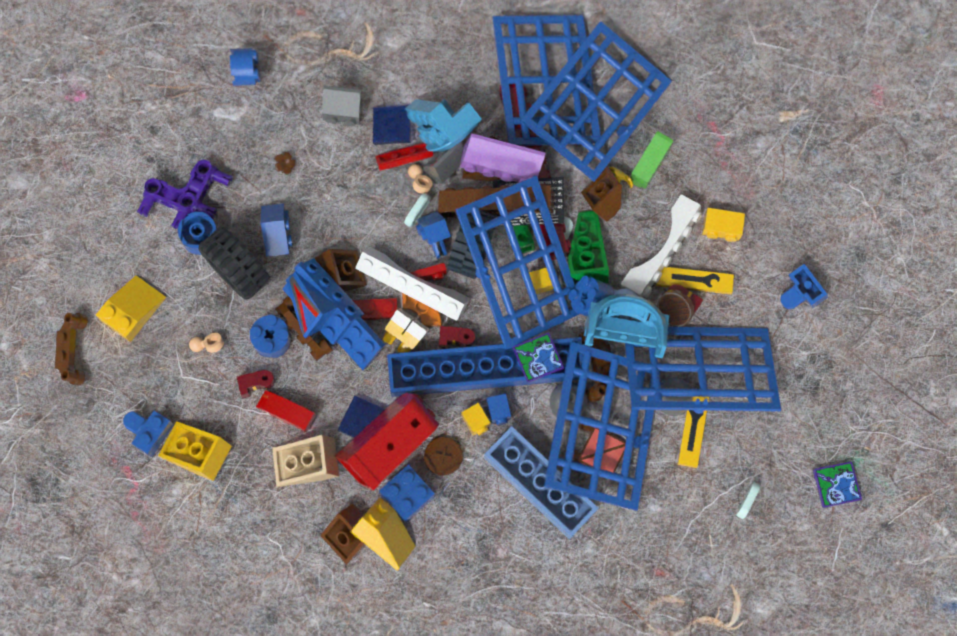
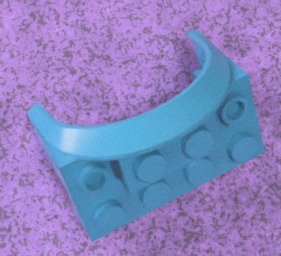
[405,99,482,152]
[584,294,669,358]

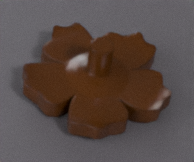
[274,152,296,175]

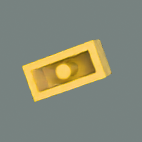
[702,208,745,242]

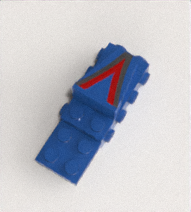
[282,258,386,370]

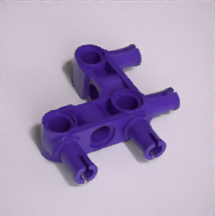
[136,160,233,229]

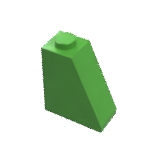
[630,131,674,189]

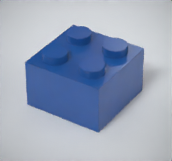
[379,464,435,523]

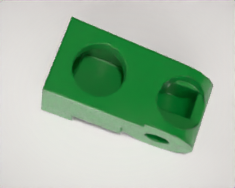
[513,225,534,254]

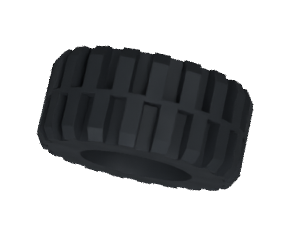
[198,227,270,300]

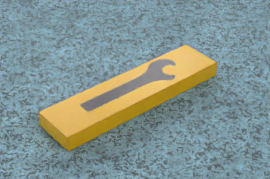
[656,267,734,294]
[677,397,709,468]

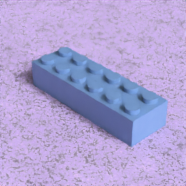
[484,426,598,540]

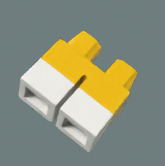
[383,308,430,353]

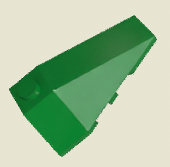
[568,210,609,283]

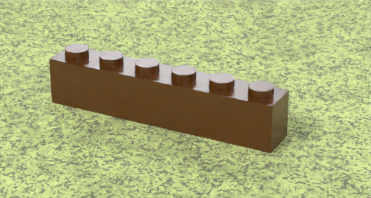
[438,183,554,218]

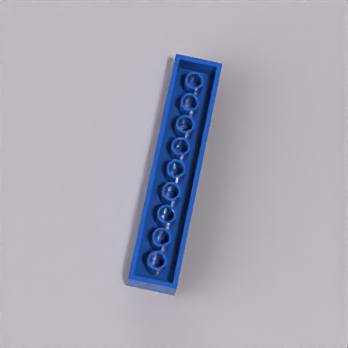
[387,337,583,397]

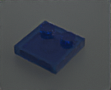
[373,105,411,145]
[338,395,385,439]

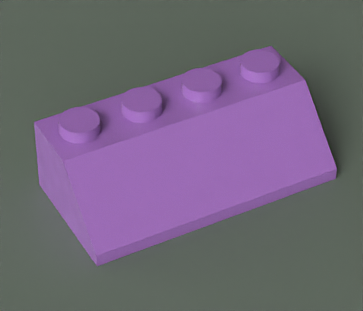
[460,133,545,182]

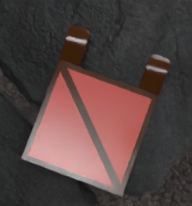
[565,424,626,473]

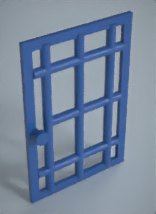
[492,15,601,146]
[520,21,672,182]
[455,175,579,349]
[625,327,781,414]
[544,342,660,511]

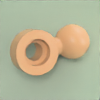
[408,164,433,194]
[189,333,224,353]

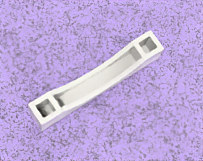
[621,195,702,298]
[356,247,470,321]

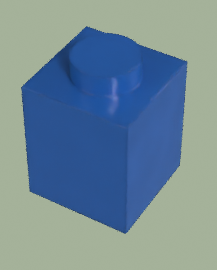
[486,394,511,425]

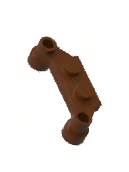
[275,296,333,361]
[55,312,88,386]
[578,331,611,403]

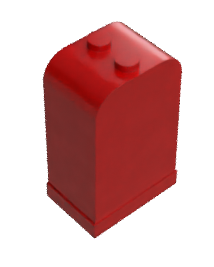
[335,393,439,491]

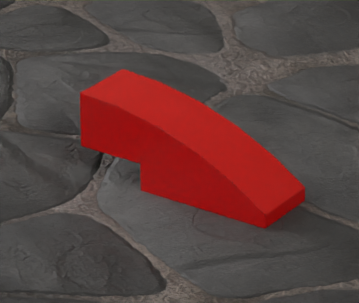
[256,390,316,432]

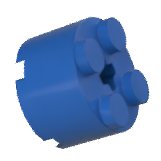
[230,47,260,86]
[178,212,217,255]
[569,276,614,317]
[250,315,291,358]

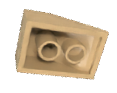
[272,435,339,487]

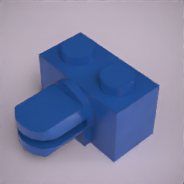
[416,211,451,259]
[780,264,828,310]
[123,411,174,457]

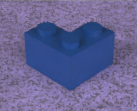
[261,203,292,257]

